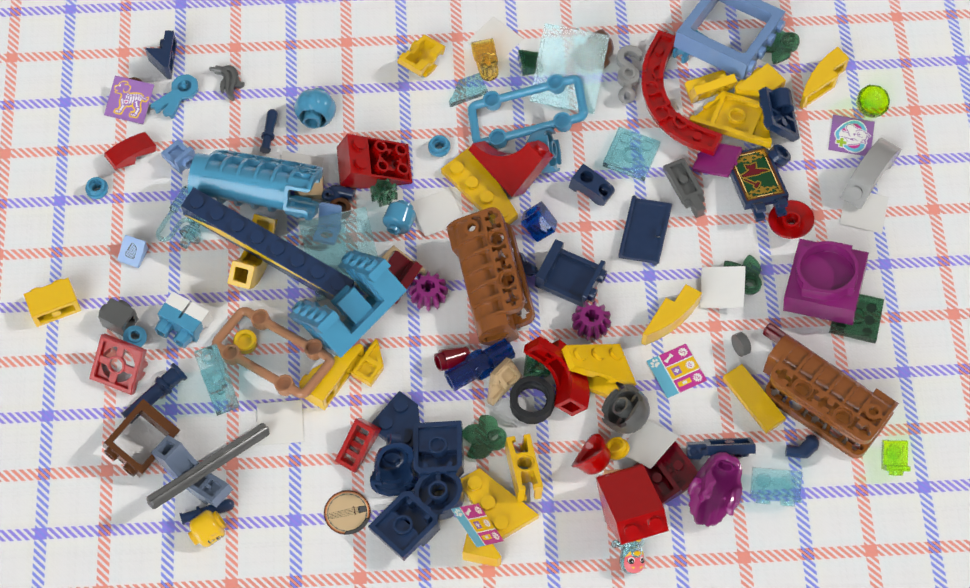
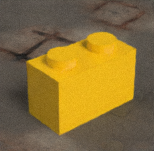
[24,278,81,327]

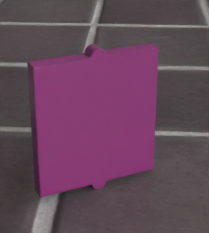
[692,143,742,178]

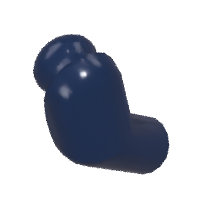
[322,185,356,203]

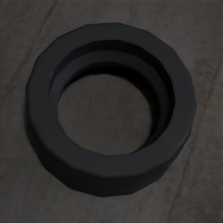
[510,376,555,424]

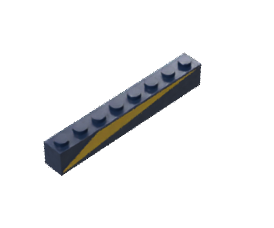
[181,187,354,300]

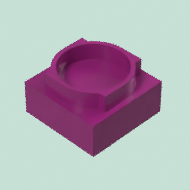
[783,238,869,325]

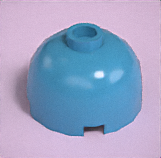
[526,128,562,173]

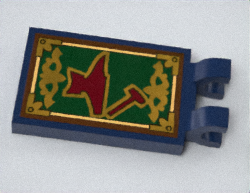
[730,146,789,222]

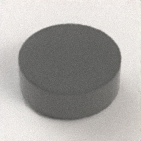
[731,332,751,357]

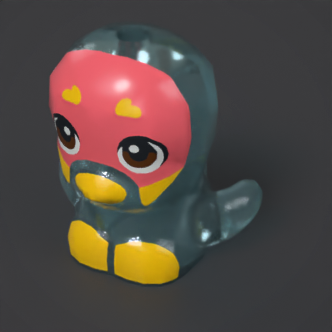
[611,539,645,574]

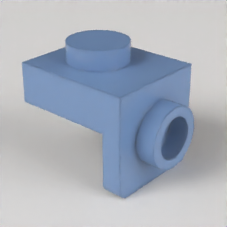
[161,139,196,173]

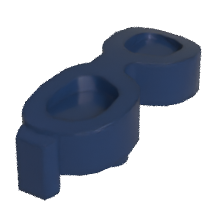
[519,252,539,276]

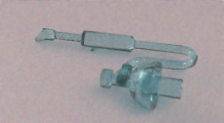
[156,185,201,249]

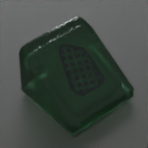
[518,50,544,76]

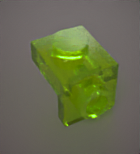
[881,440,911,476]

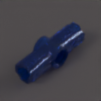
[444,338,515,391]

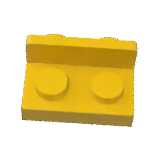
[684,70,737,104]

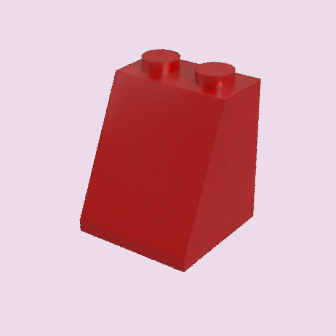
[596,464,669,545]

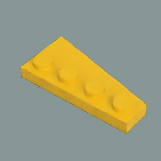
[441,147,518,224]

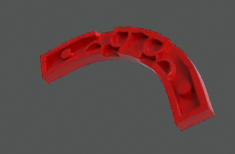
[641,30,723,156]

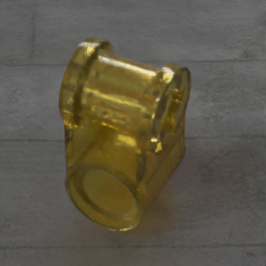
[471,38,499,81]

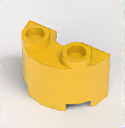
[397,34,446,77]

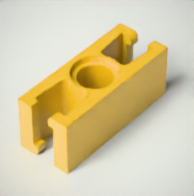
[505,434,543,502]

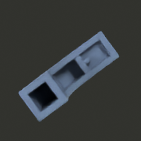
[151,435,233,507]

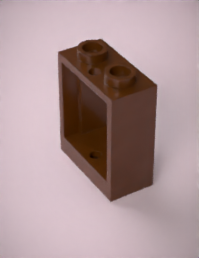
[102,399,180,478]

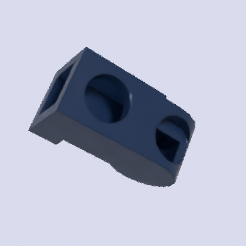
[569,164,615,206]

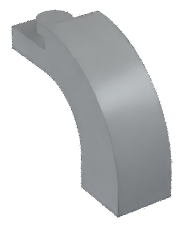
[841,138,902,209]

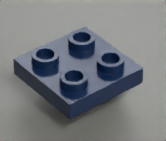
[759,87,800,142]

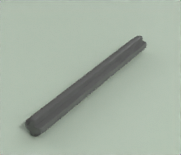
[146,423,270,509]

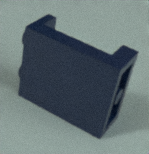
[535,239,608,307]

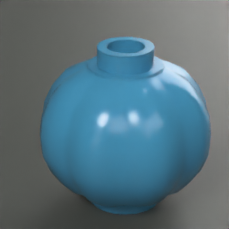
[294,88,336,129]

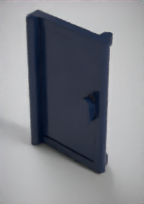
[618,195,672,266]

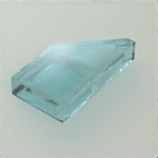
[449,73,488,107]

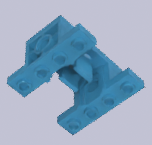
[289,250,407,358]

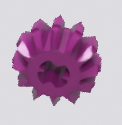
[408,271,448,312]
[571,301,611,341]

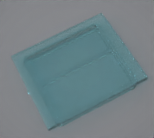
[530,23,610,114]
[298,207,378,301]

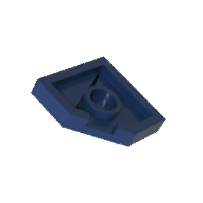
[372,391,420,449]

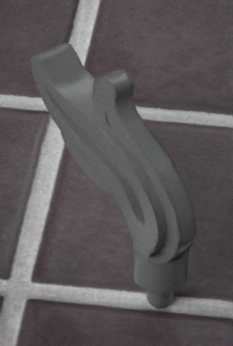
[209,65,245,101]

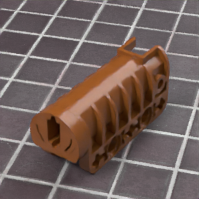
[447,207,535,346]
[763,334,899,458]

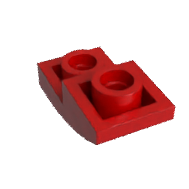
[104,132,156,170]

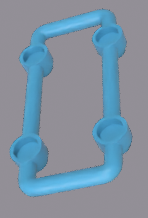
[468,74,588,149]

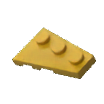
[460,468,539,539]

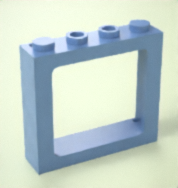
[673,0,786,80]

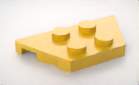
[689,91,772,149]

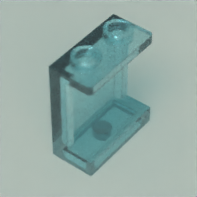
[194,344,239,416]

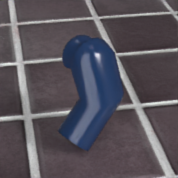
[785,435,819,459]

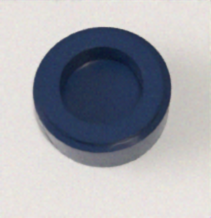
[768,144,791,166]

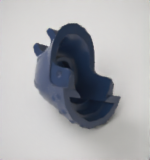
[370,434,416,497]

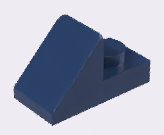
[145,30,177,79]

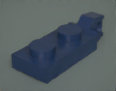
[686,437,756,460]

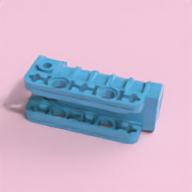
[188,150,323,221]

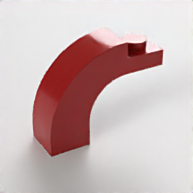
[523,336,590,416]

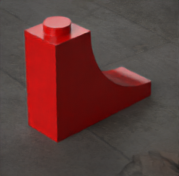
[468,140,554,197]

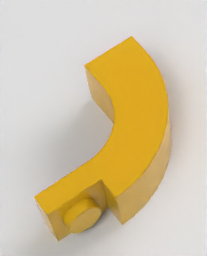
[227,214,278,289]

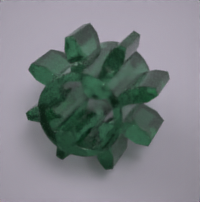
[370,178,398,207]

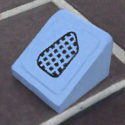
[117,235,148,268]

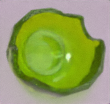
[856,85,890,118]

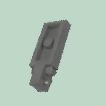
[663,158,706,218]

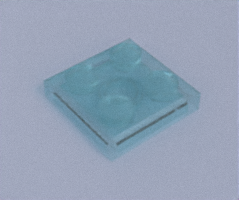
[603,127,661,181]

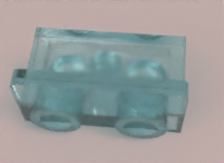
[750,467,802,507]

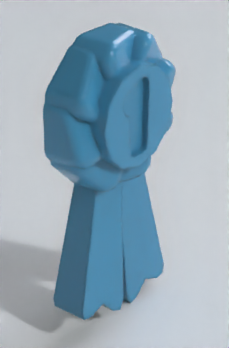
[150,74,199,119]

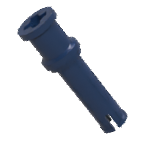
[121,363,187,424]

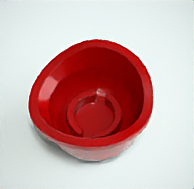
[571,434,611,475]

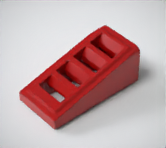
[335,418,381,473]

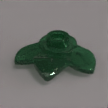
[766,31,800,64]
[724,255,762,295]
[463,415,507,459]

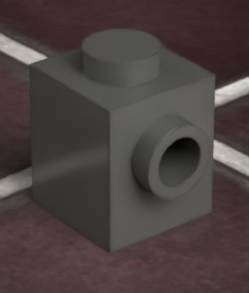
[98,298,139,336]

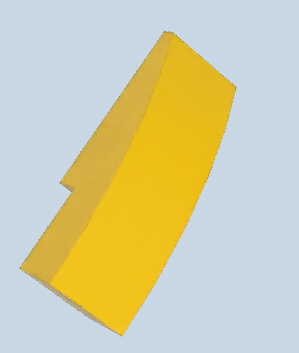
[799,47,849,109]
[641,284,702,345]

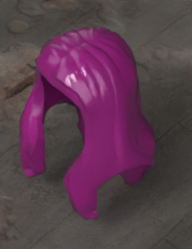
[688,452,743,527]

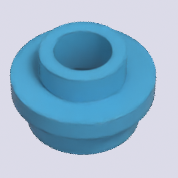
[428,135,450,157]
[85,177,109,199]
[123,325,147,347]

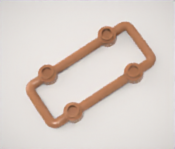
[212,307,335,398]

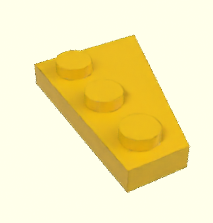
[561,344,637,386]

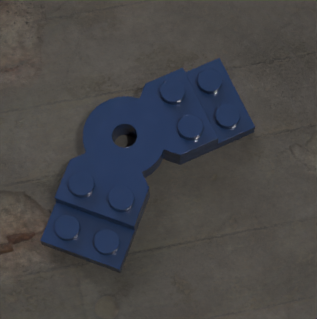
[368,420,465,561]

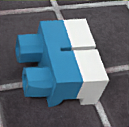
[155,291,213,348]

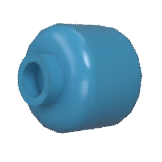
[383,200,416,235]

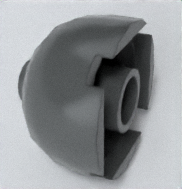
[601,384,650,434]

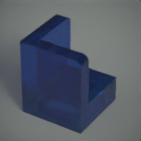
[521,201,557,242]

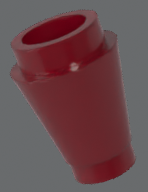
[434,346,471,372]

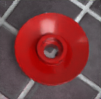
[768,200,815,239]

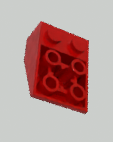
[337,134,412,189]

